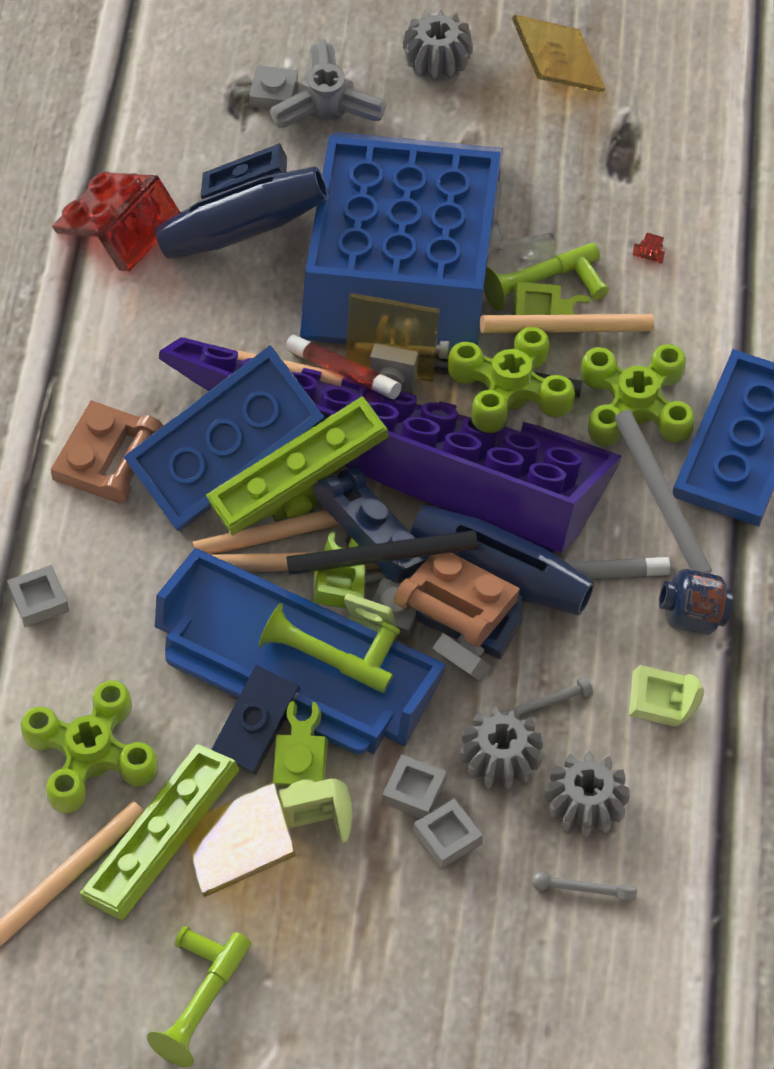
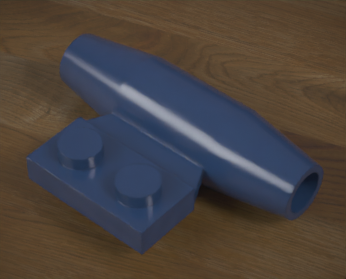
[155,143,329,259]
[410,505,595,660]

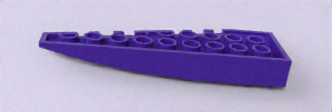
[158,337,622,553]

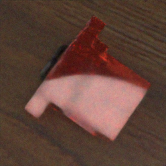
[632,233,665,264]

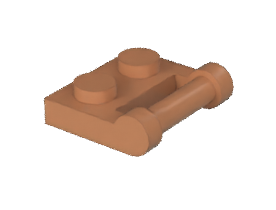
[50,400,164,503]
[394,553,520,647]

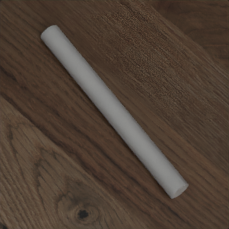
[614,410,712,573]

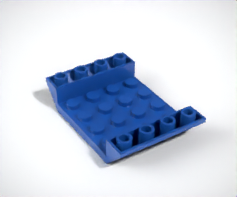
[300,132,503,350]

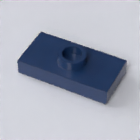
[211,665,301,775]

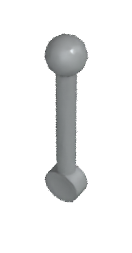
[532,871,637,900]

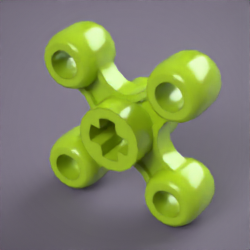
[448,327,575,433]
[581,344,695,447]
[20,680,158,814]

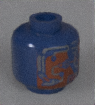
[659,569,733,635]

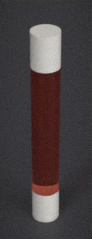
[286,335,401,399]

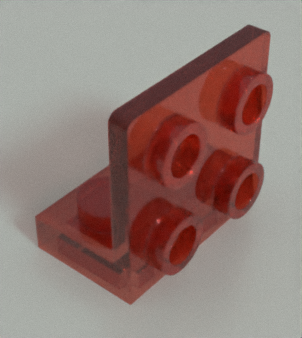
[52,172,180,271]

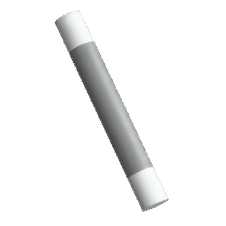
[567,557,670,579]

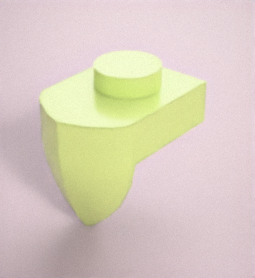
[629,665,704,727]
[279,778,352,844]

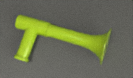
[484,242,609,311]
[259,603,401,694]
[146,926,252,1068]

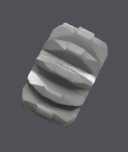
[403,10,473,81]
[460,705,543,791]
[545,750,630,838]

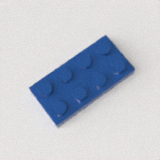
[123,345,326,532]
[673,349,774,527]

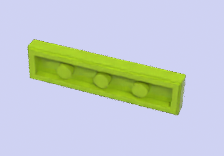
[206,396,389,536]
[80,744,239,921]

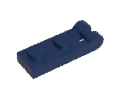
[314,467,429,583]

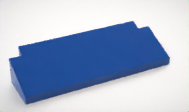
[155,548,446,754]

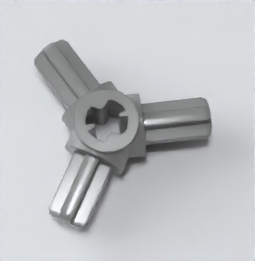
[270,39,386,128]

